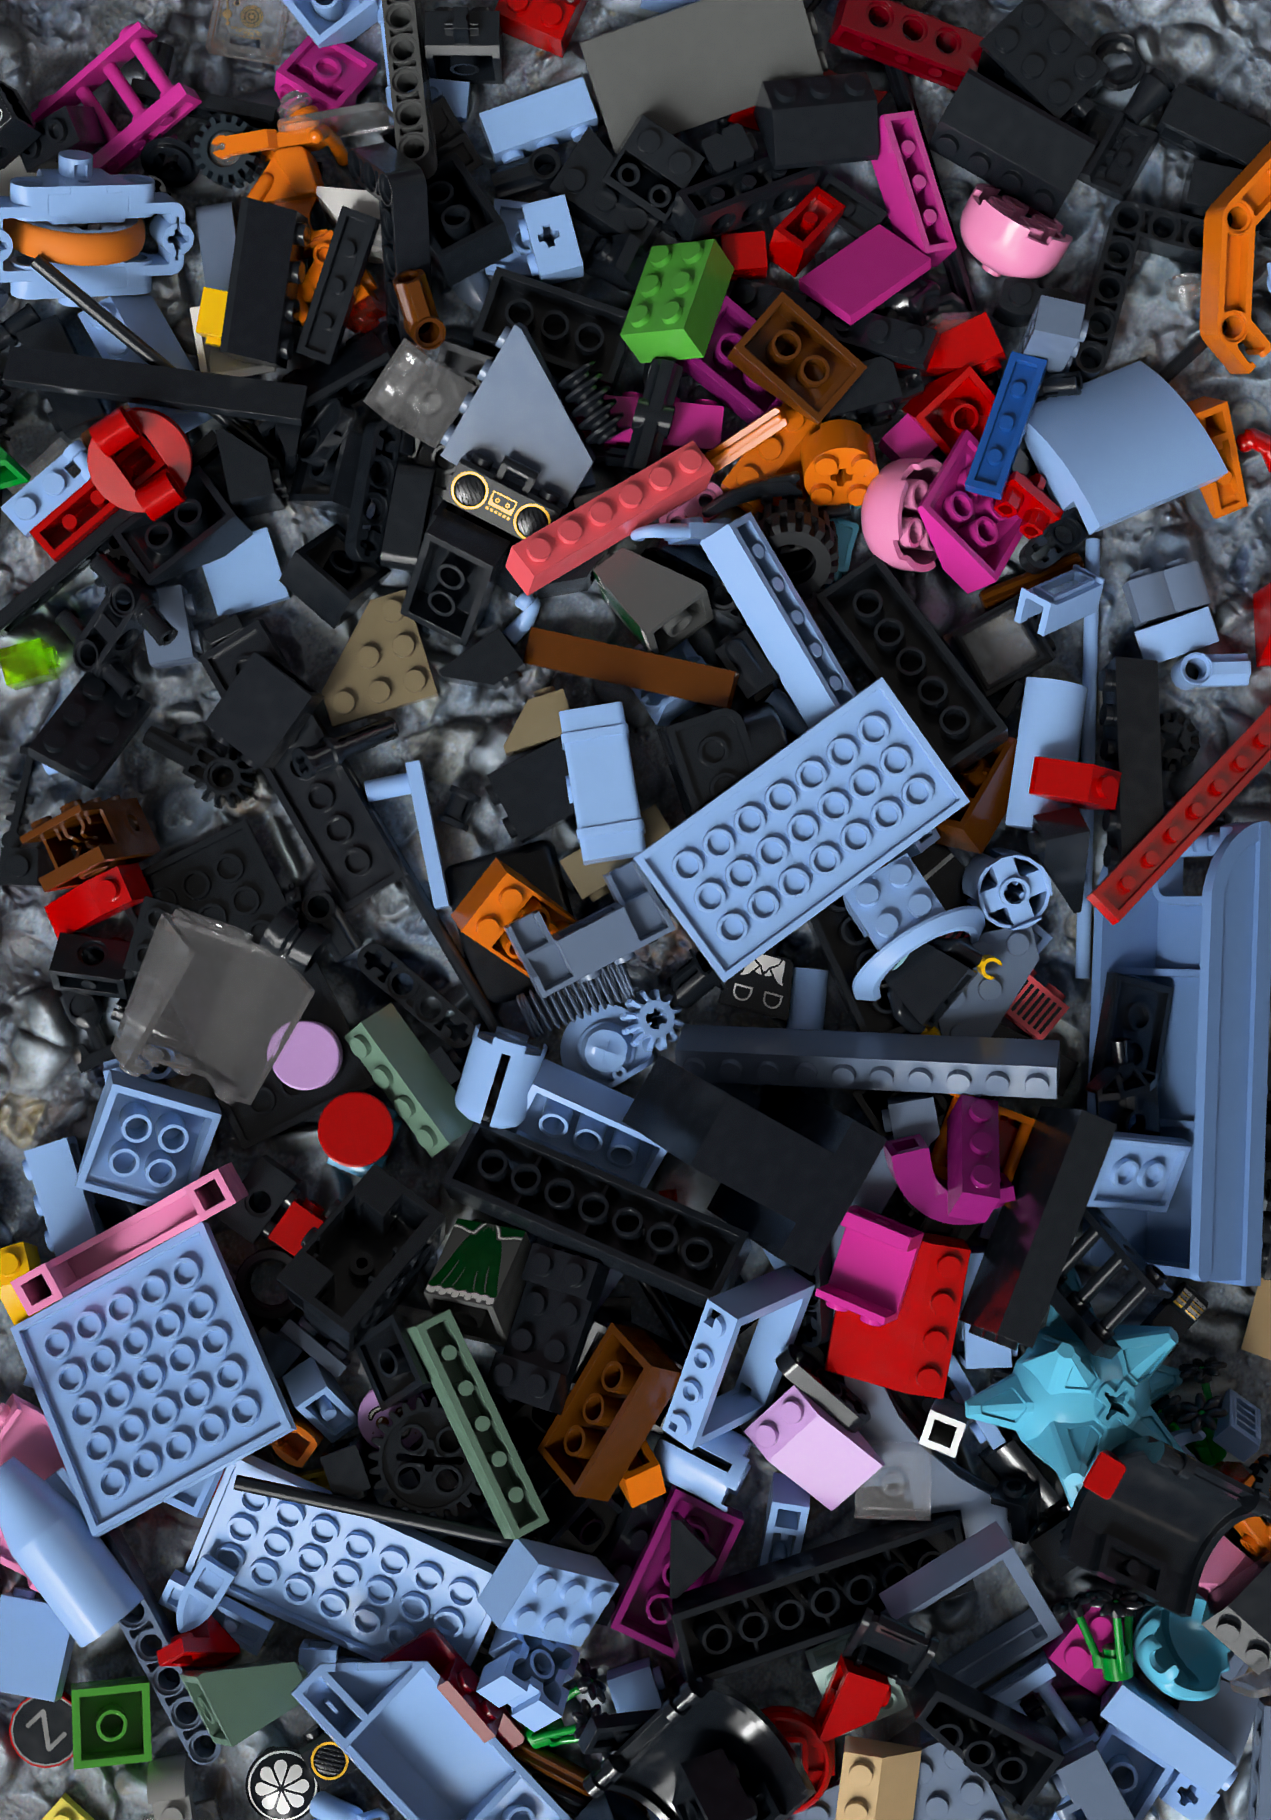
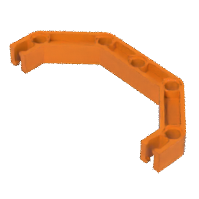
[1199,140,1271,374]

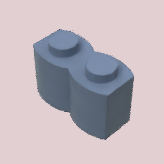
[1122,558,1211,628]

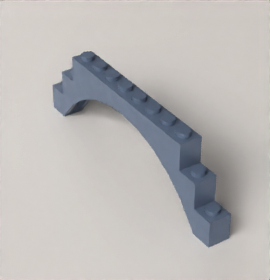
[831,1092,1012,1539]

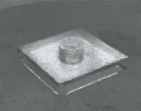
[854,1441,932,1521]

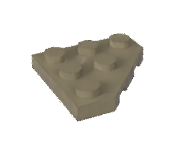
[321,589,439,728]

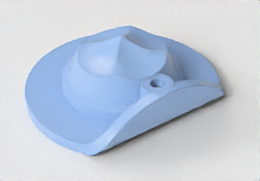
[560,1004,654,1089]

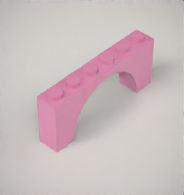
[10,1162,249,1316]

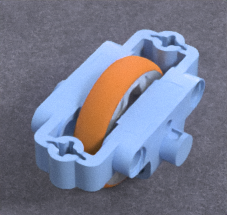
[0,150,194,307]

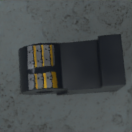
[1140,1281,1209,1357]

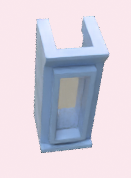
[1014,564,1105,636]

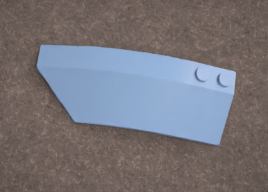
[291,1661,572,1820]

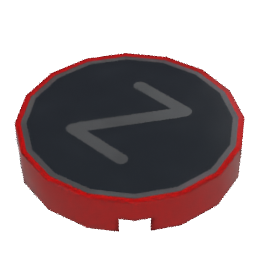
[9,1691,73,1768]

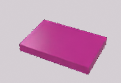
[799,224,931,326]

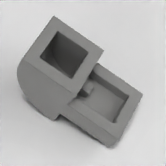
[147,1752,196,1820]

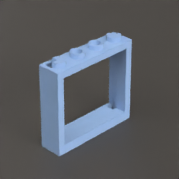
[662,1265,815,1450]

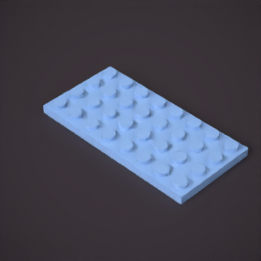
[633,677,970,982]
[183,1455,498,1666]

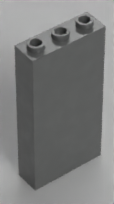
[579,0,828,154]

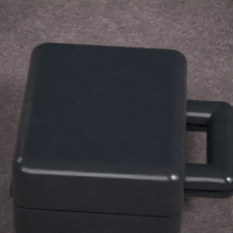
[444,840,578,1006]

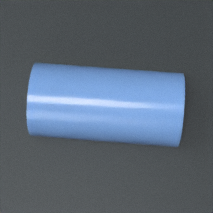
[1005,677,1088,832]

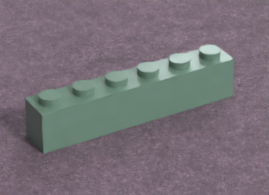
[406,1309,549,1540]

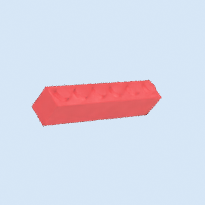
[505,440,715,596]

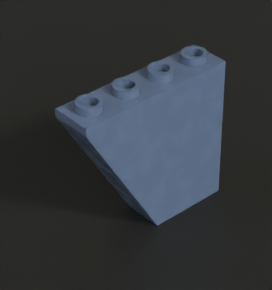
[440,322,597,518]

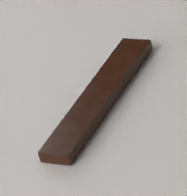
[523,627,740,709]

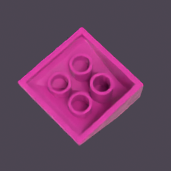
[917,429,1023,594]

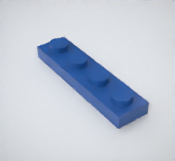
[965,351,1048,500]

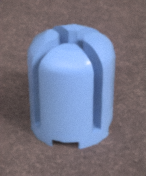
[962,847,1053,931]
[455,1024,548,1129]
[653,1430,758,1512]

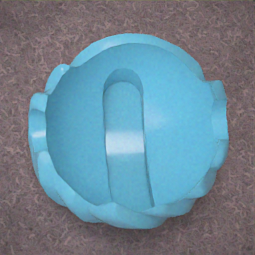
[1133,1593,1231,1701]

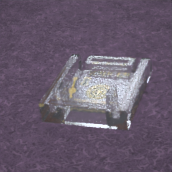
[206,0,290,66]

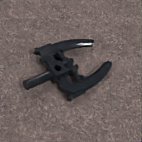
[702,471,851,557]

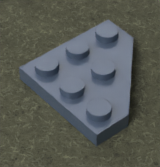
[937,926,1040,1037]

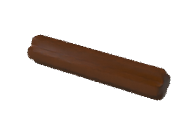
[979,553,1085,610]

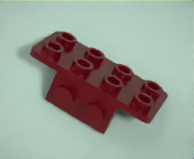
[380,1628,526,1752]

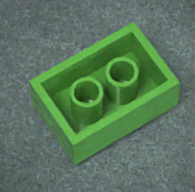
[620,239,734,363]

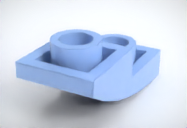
[1134,605,1220,663]

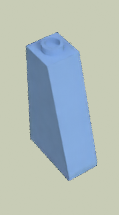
[1099,1676,1238,1797]

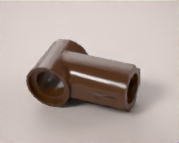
[392,269,446,350]

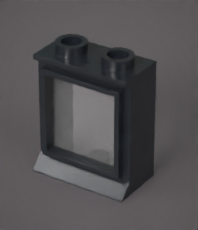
[941,593,1056,699]

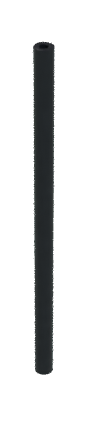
[30,254,280,464]
[233,1474,538,1548]

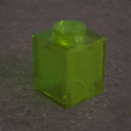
[0,638,60,690]

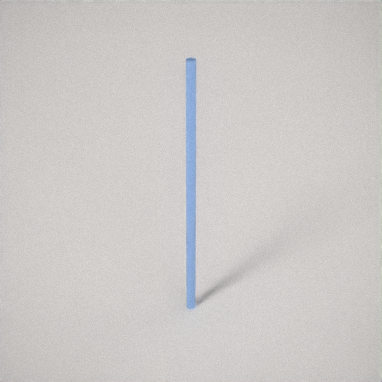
[1075,538,1100,979]

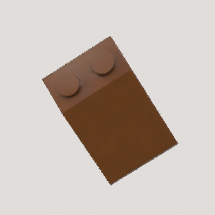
[727,291,867,425]

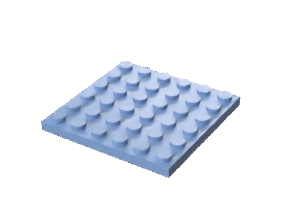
[10,1221,297,1537]

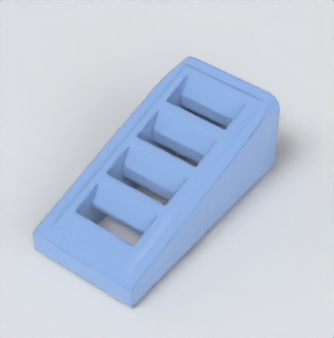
[1213,1388,1261,1462]

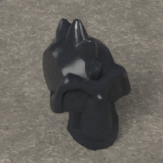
[871,276,970,332]

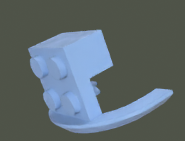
[842,853,985,1001]

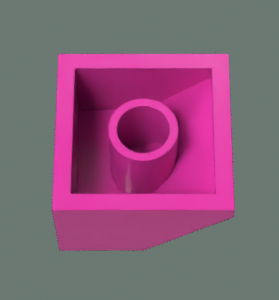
[1042,1589,1135,1697]

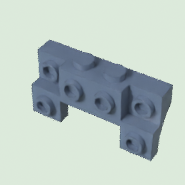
[503,860,676,999]

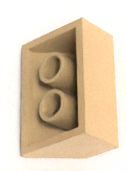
[835,1735,922,1820]

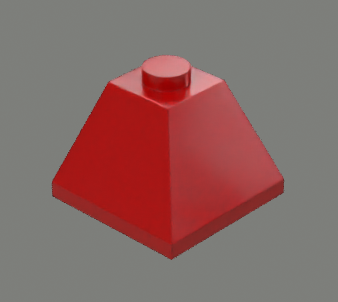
[901,364,995,458]

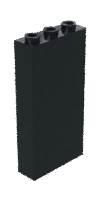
[959,1106,1117,1351]

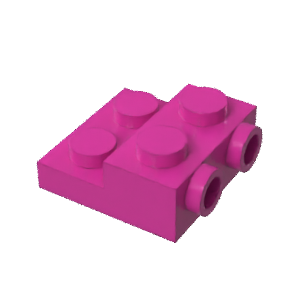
[274,35,378,129]

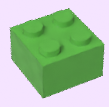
[71,1676,152,1770]

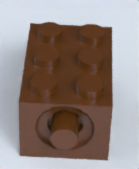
[19,795,161,892]

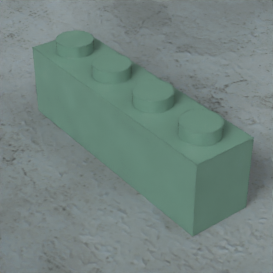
[344,1003,474,1158]

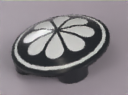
[245,1746,320,1820]

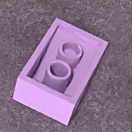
[744,1385,885,1511]

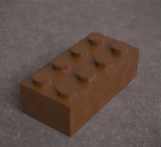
[537,1322,682,1502]

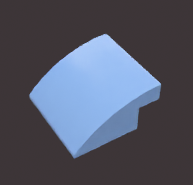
[1023,360,1228,535]

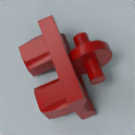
[994,471,1064,539]

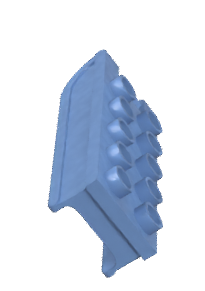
[1082,821,1271,1286]

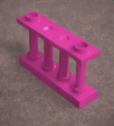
[31,21,202,175]

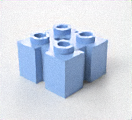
[476,1628,580,1732]

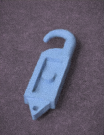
[630,517,732,546]

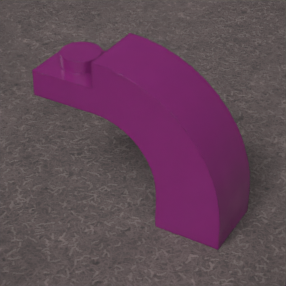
[883,1134,1016,1225]

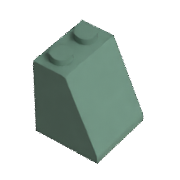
[180,1660,308,1747]

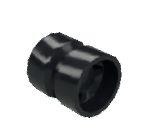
[260,905,331,974]

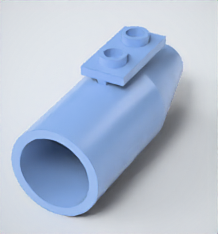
[0,1456,144,1648]

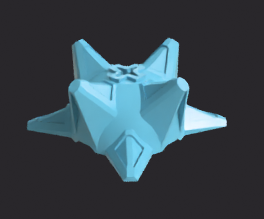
[965,1267,1183,1508]

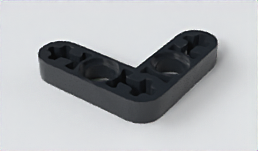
[1019,450,1090,574]

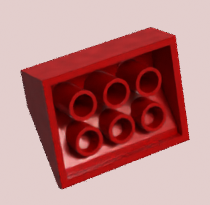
[825,1233,971,1399]

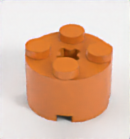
[800,419,879,506]

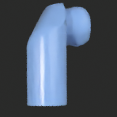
[502,592,541,645]

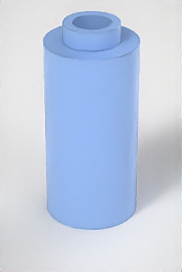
[786,967,829,1030]

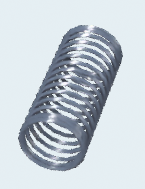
[516,963,636,1039]

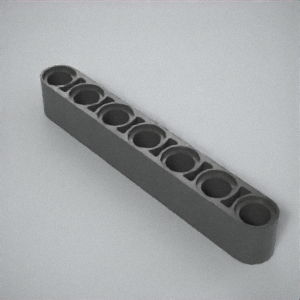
[382,0,438,180]

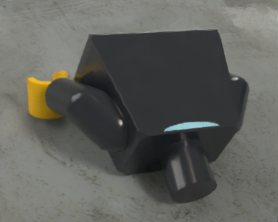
[885,937,1002,1035]

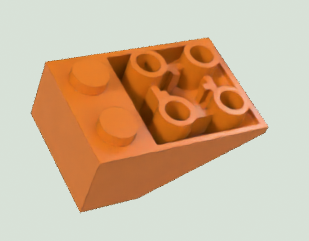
[451,858,578,978]

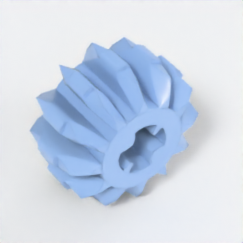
[619,989,684,1052]

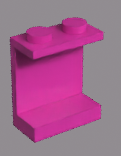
[814,1204,924,1327]

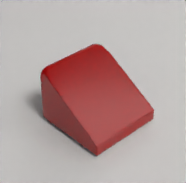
[1083,1449,1127,1500]

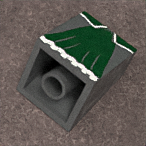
[593,547,714,656]
[424,1218,532,1347]

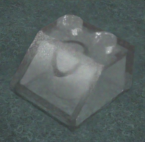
[363,338,476,449]

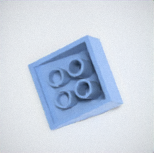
[75,1069,222,1207]

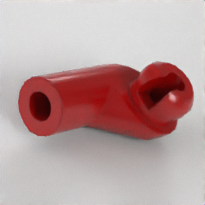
[1236,427,1271,473]

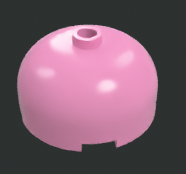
[960,183,1073,280]
[861,458,943,572]

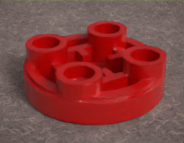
[318,1092,394,1168]

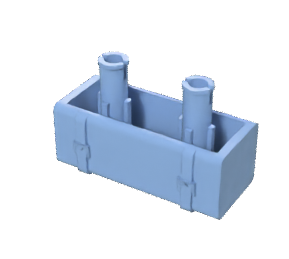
[559,702,646,865]

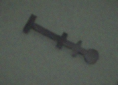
[1,746,35,848]

